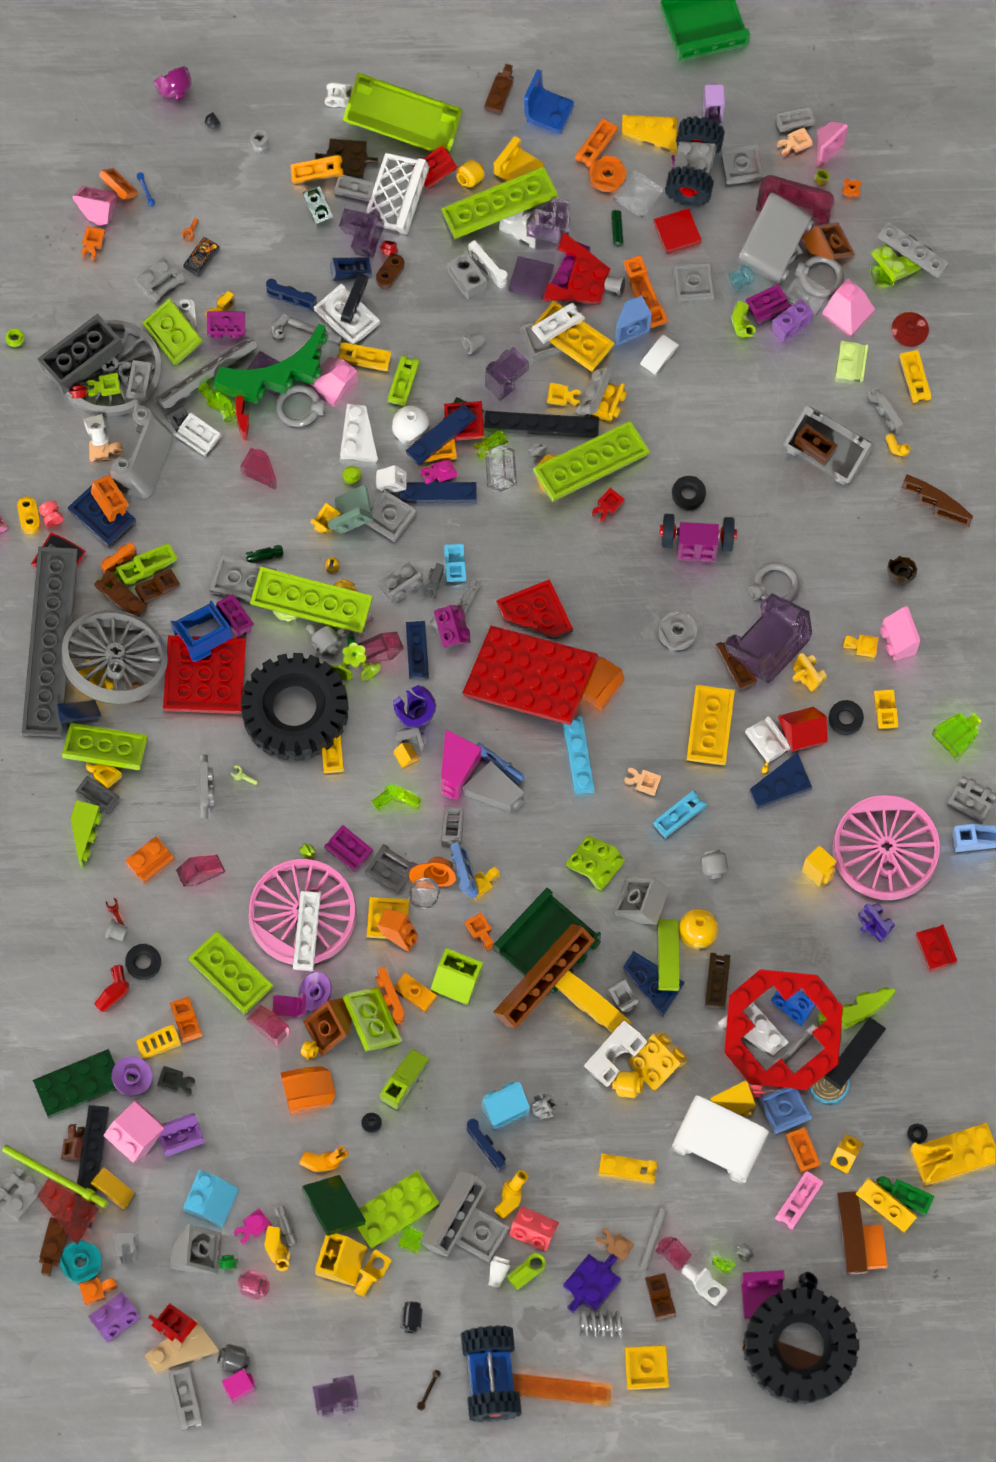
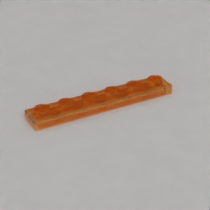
[512,1373,612,1407]

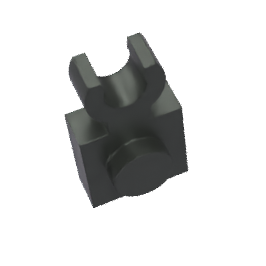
[157,1066,196,1094]

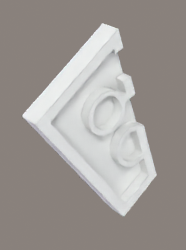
[340,404,378,463]
[718,1003,789,1057]

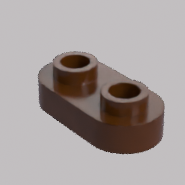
[376,254,405,289]

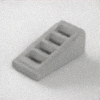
[441,806,464,848]

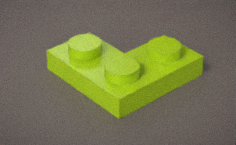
[871,244,921,282]

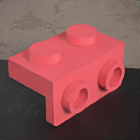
[509,1206,559,1251]

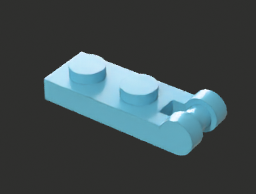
[653,790,707,839]

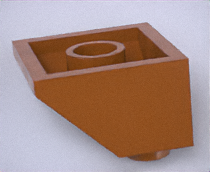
[802,222,855,260]
[303,998,352,1056]

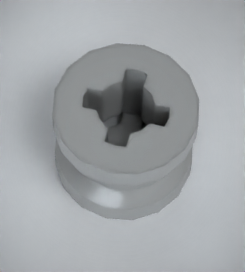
[250,129,269,152]

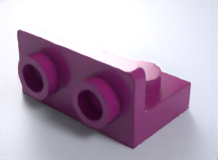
[207,311,246,338]

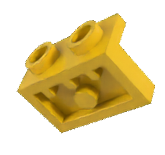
[590,382,627,424]

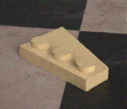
[144,1318,220,1373]

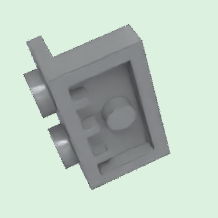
[378,562,423,602]

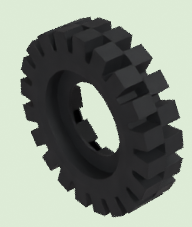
[240,653,349,761]
[743,1287,859,1404]

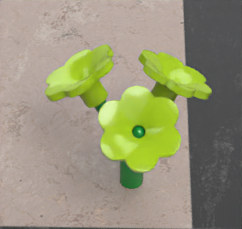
[331,637,381,681]

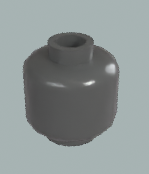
[217,1344,250,1373]

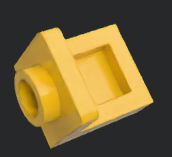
[310,503,343,533]

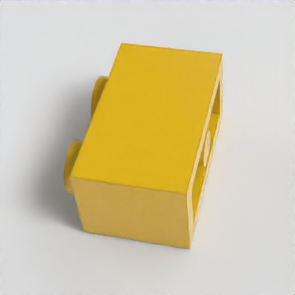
[802,845,837,887]

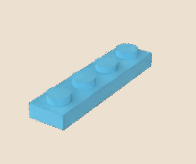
[563,716,594,795]

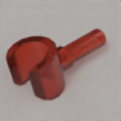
[106,898,124,925]

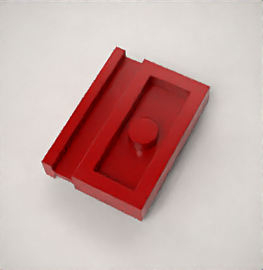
[412,145,458,189]
[915,924,957,972]

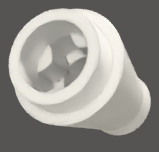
[488,1256,510,1288]

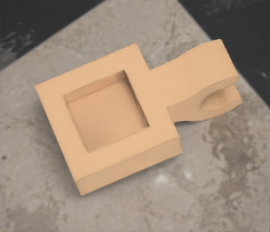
[89,441,123,461]

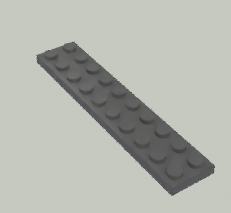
[22,547,78,737]

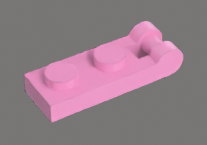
[775,1171,824,1230]

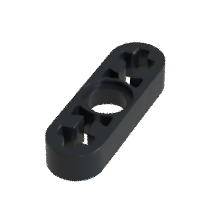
[340,273,368,324]

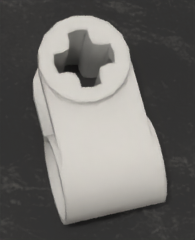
[325,83,354,108]
[83,414,109,446]

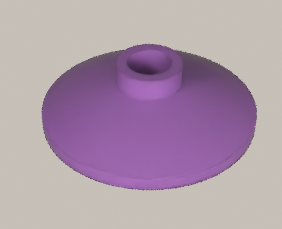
[298,972,332,1012]
[112,1056,152,1096]

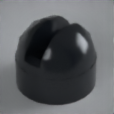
[205,112,221,128]

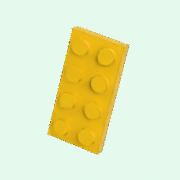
[531,301,615,372]
[686,685,735,766]

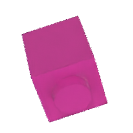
[222,1369,256,1403]

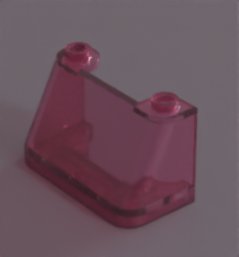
[756,175,836,225]

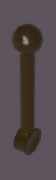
[417,1370,441,1411]

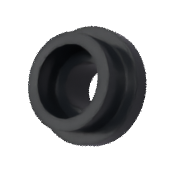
[361,1113,382,1133]
[907,1123,928,1144]
[798,1272,818,1290]

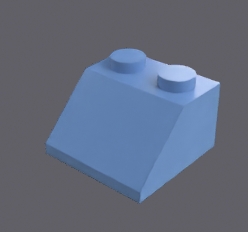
[614,296,652,345]

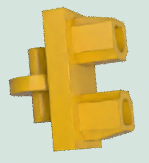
[792,653,827,692]

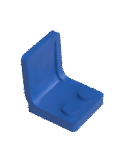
[524,69,574,134]

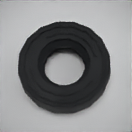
[672,475,706,510]
[828,700,864,735]
[125,944,161,980]

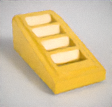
[136,1024,181,1060]

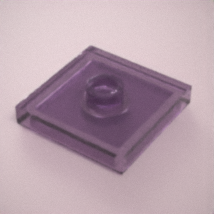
[508,256,554,299]

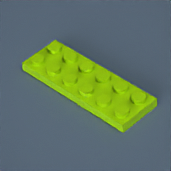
[441,167,558,239]
[533,421,650,502]
[250,567,373,634]

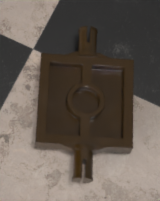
[315,139,378,179]

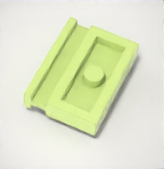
[836,340,868,382]

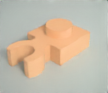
[777,128,813,155]
[624,768,662,796]

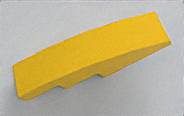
[555,970,632,1033]

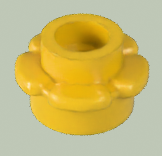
[301,1040,319,1060]

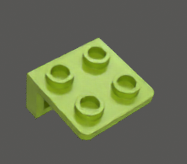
[566,836,625,891]

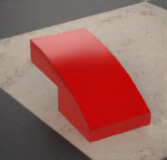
[236,396,250,440]

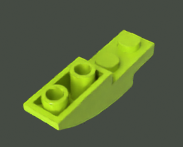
[817,987,896,1029]

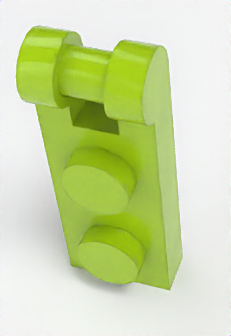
[388,355,420,406]

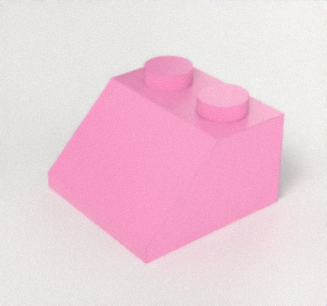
[880,606,921,661]
[104,1100,166,1163]

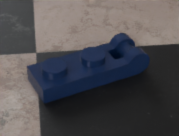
[266,279,317,311]
[467,1119,506,1172]

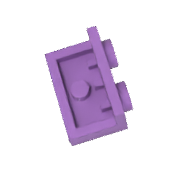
[159,1113,205,1157]
[88,1292,140,1342]

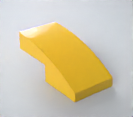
[874,689,898,729]

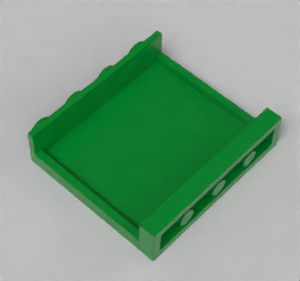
[660,0,750,61]

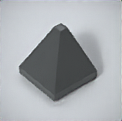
[164,406,188,432]

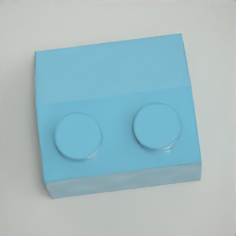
[183,1170,239,1227]

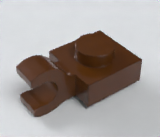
[61,1124,85,1161]

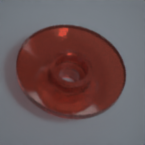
[891,312,929,347]

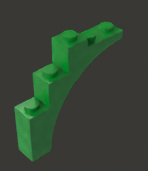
[213,324,329,404]

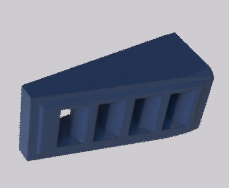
[330,257,372,281]

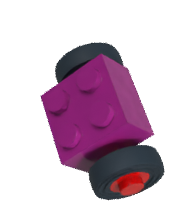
[659,513,737,562]

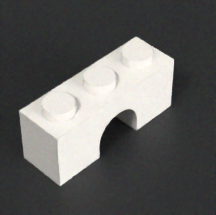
[584,1021,647,1087]

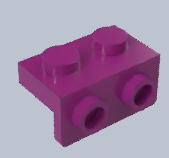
[434,605,471,648]

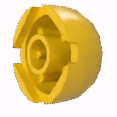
[679,908,718,950]

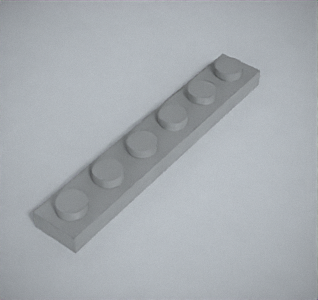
[155,337,258,409]

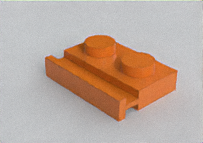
[125,836,175,883]

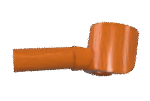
[182,218,198,241]

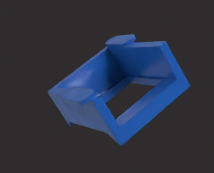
[170,601,233,662]

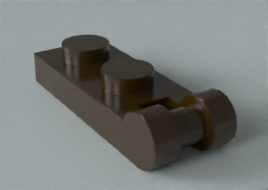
[705,952,731,1009]

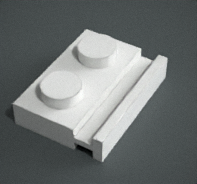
[174,412,222,457]
[745,716,790,763]

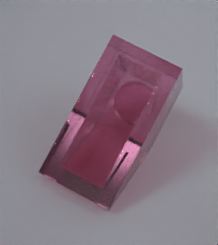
[240,447,277,489]
[358,632,404,663]
[176,855,226,887]
[246,1005,290,1047]

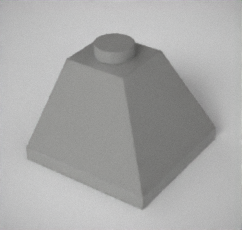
[170,1224,221,1274]

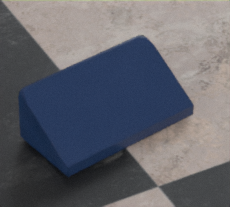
[57,700,101,724]

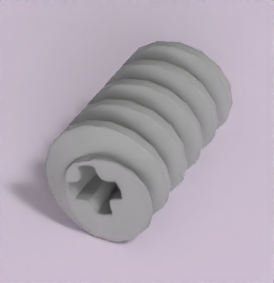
[580,1310,622,1338]

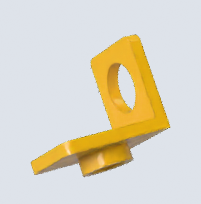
[830,1134,864,1173]

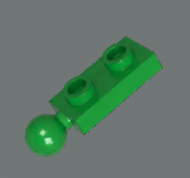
[875,1176,934,1216]

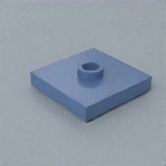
[758,1088,812,1134]

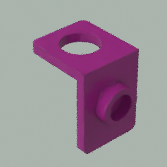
[272,994,306,1018]

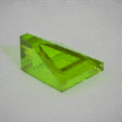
[871,265,893,285]
[711,1256,736,1275]

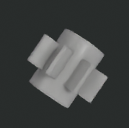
[531,1093,557,1119]

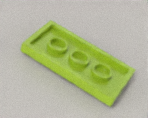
[62,723,148,770]
[188,931,273,1015]
[356,1170,440,1250]

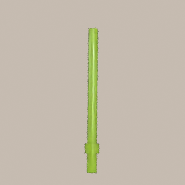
[2,1145,108,1208]

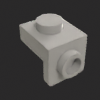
[395,727,426,752]
[606,979,639,1012]

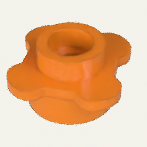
[842,178,862,197]

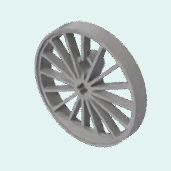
[66,320,161,417]
[61,610,168,704]

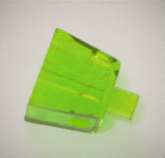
[932,713,981,761]

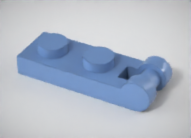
[451,842,479,898]

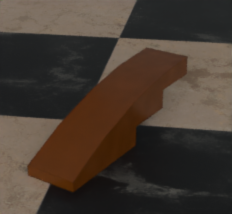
[902,474,973,527]
[837,1191,868,1275]

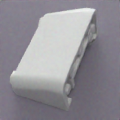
[672,1096,769,1183]

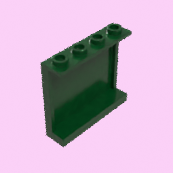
[493,887,601,996]

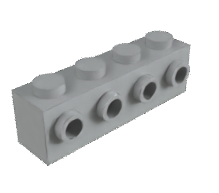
[420,1171,487,1257]

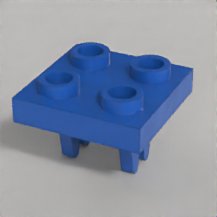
[771,989,816,1026]

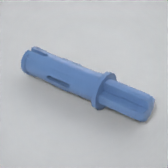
[477,742,525,785]

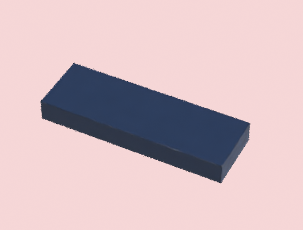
[406,621,429,679]

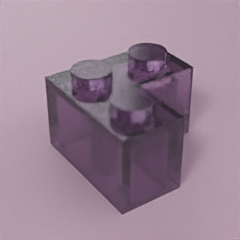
[526,197,570,244]
[339,208,384,258]
[485,346,529,401]
[312,1375,359,1417]

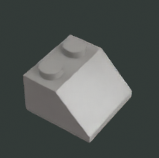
[613,878,669,925]

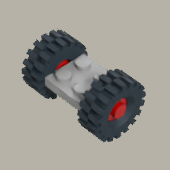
[665,116,725,207]

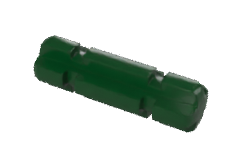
[611,210,623,245]
[245,545,283,563]

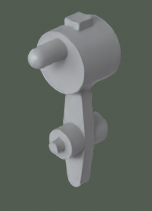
[307,613,374,656]

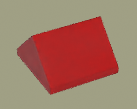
[778,706,828,752]

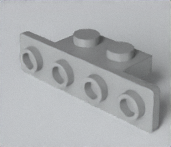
[878,222,948,278]

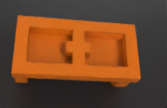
[91,474,129,522]

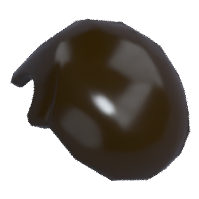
[887,556,917,584]

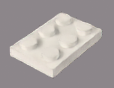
[314,284,380,345]

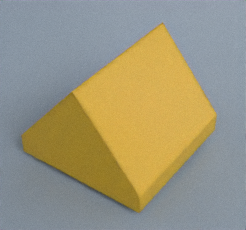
[393,743,420,769]

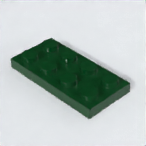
[33,1049,117,1118]

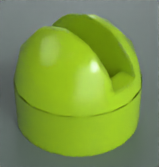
[814,169,830,186]

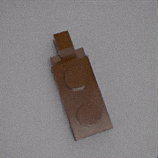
[484,64,514,114]
[39,1217,71,1277]

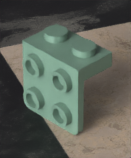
[328,486,373,534]

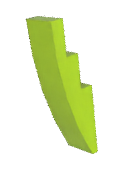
[98,543,178,589]
[657,919,679,991]

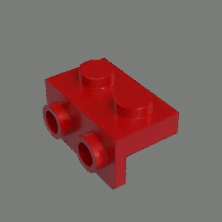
[148,1303,198,1343]

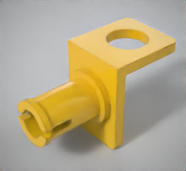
[353,1250,392,1297]

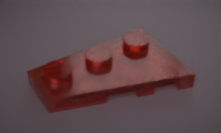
[37,1178,99,1245]

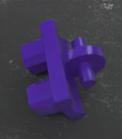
[858,902,895,942]

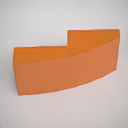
[863,1224,887,1270]

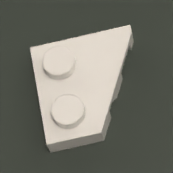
[499,211,538,248]

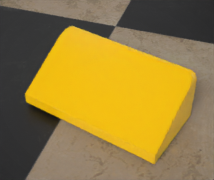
[91,1167,135,1209]

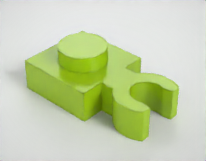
[86,373,121,396]

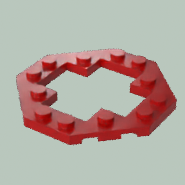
[724,969,844,1090]

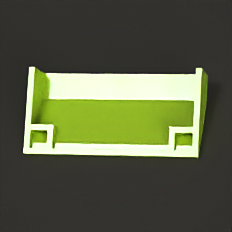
[342,72,463,153]

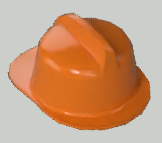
[409,857,456,888]

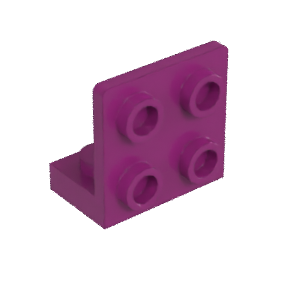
[741,1270,785,1319]

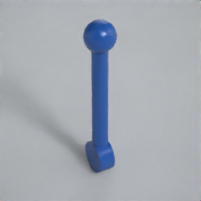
[137,172,155,206]

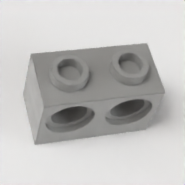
[448,252,488,299]

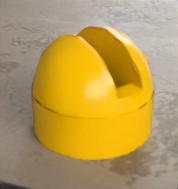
[324,557,340,574]

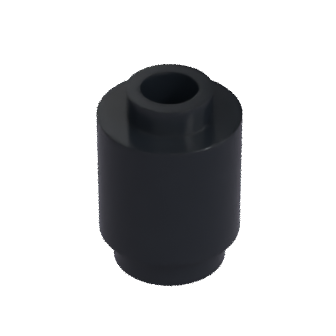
[400,1301,423,1334]

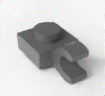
[422,563,444,599]

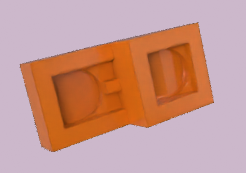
[170,996,202,1043]

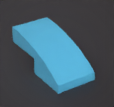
[444,544,466,582]

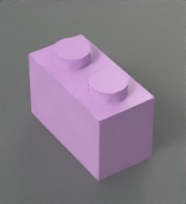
[703,83,725,123]

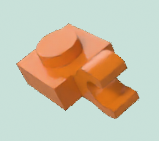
[464,912,494,950]
[79,1277,118,1305]

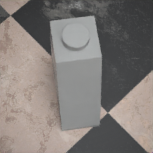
[463,761,524,812]

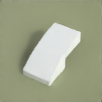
[640,334,679,375]

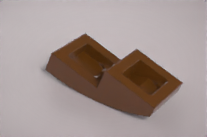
[134,569,180,604]
[645,1273,676,1321]

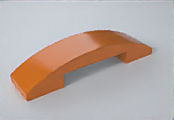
[623,255,668,328]

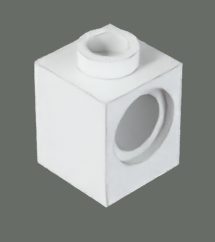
[376,465,407,494]

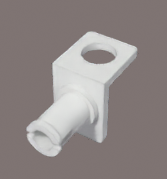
[682,1263,728,1306]

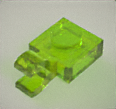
[473,431,508,459]

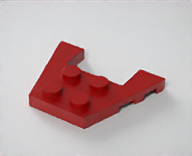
[542,233,611,304]

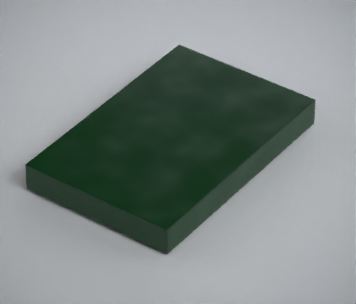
[302,1175,366,1236]

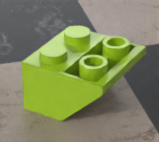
[430,948,483,1005]

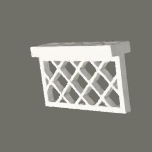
[363,153,429,235]

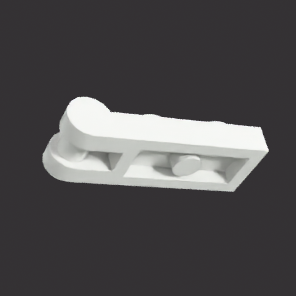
[468,240,507,288]
[532,303,585,344]

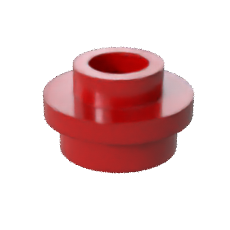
[379,240,398,255]
[69,384,88,398]

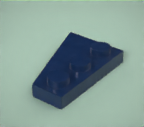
[749,752,812,809]
[623,951,685,1017]

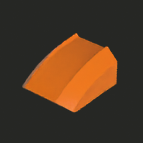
[582,657,625,712]
[280,1066,336,1115]

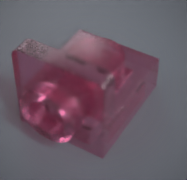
[655,1236,692,1270]

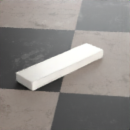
[293,891,321,971]

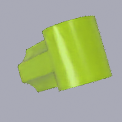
[506,1253,546,1291]

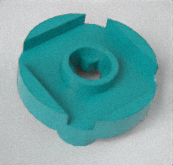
[60,1241,102,1283]

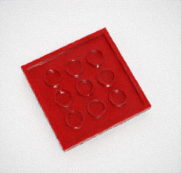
[163,635,246,714]

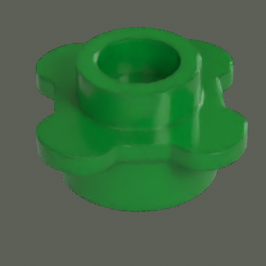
[217,1255,239,1269]

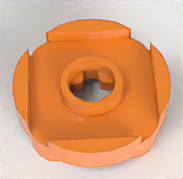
[589,156,626,192]

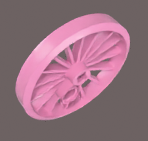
[832,795,940,900]
[248,859,357,965]

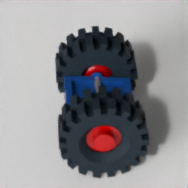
[461,1325,522,1422]

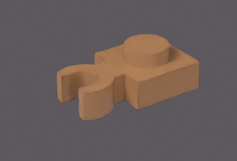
[595,1228,634,1262]

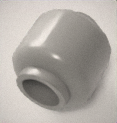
[701,849,728,879]

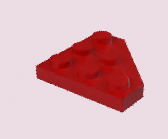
[496,579,573,639]

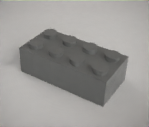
[37,314,124,394]

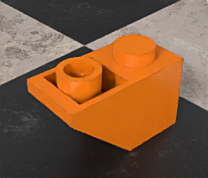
[377,909,418,952]

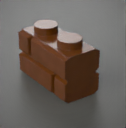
[794,424,838,466]

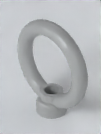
[795,255,844,297]
[276,384,326,427]
[749,562,800,605]

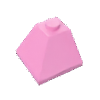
[816,122,848,168]
[73,185,118,225]
[822,279,875,336]
[304,357,358,406]

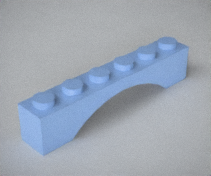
[952,824,996,852]

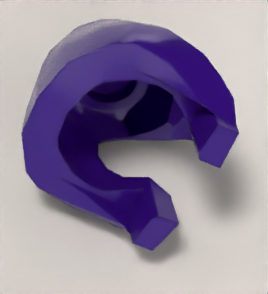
[393,685,437,727]

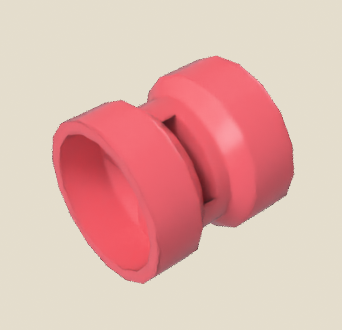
[39,501,64,527]

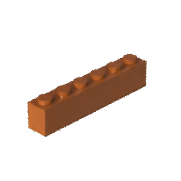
[493,924,595,1029]

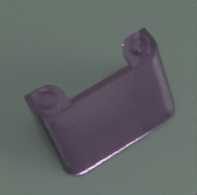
[725,593,812,683]

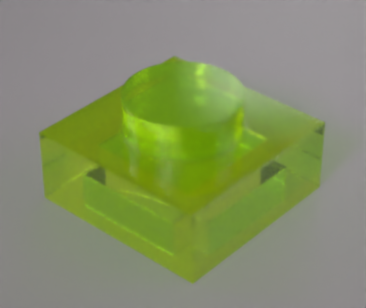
[398,1226,424,1254]

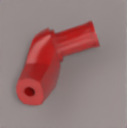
[94,965,129,1012]

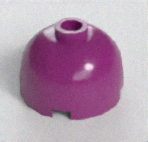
[153,66,192,100]

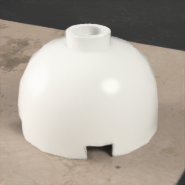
[392,406,430,445]

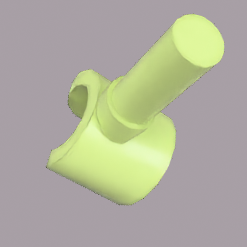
[230,765,258,785]

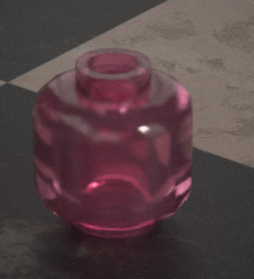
[237,1270,270,1300]

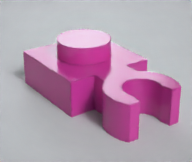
[421,459,457,484]
[234,1208,272,1244]

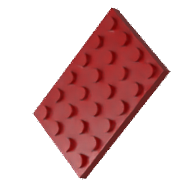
[462,625,599,725]

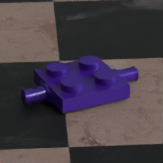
[563,1254,622,1313]

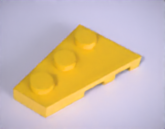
[622,115,678,153]

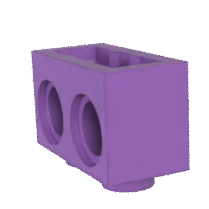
[771,299,813,343]

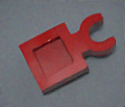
[592,488,625,523]

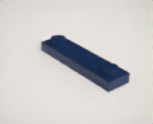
[405,404,477,467]
[400,482,477,503]

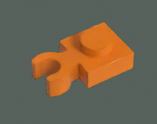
[82,226,106,260]

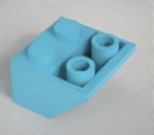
[482,1081,530,1130]

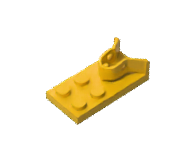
[910,1122,996,1187]

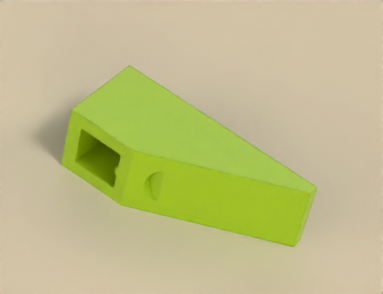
[70,800,103,867]
[380,1049,430,1110]

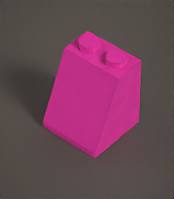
[441,730,482,800]

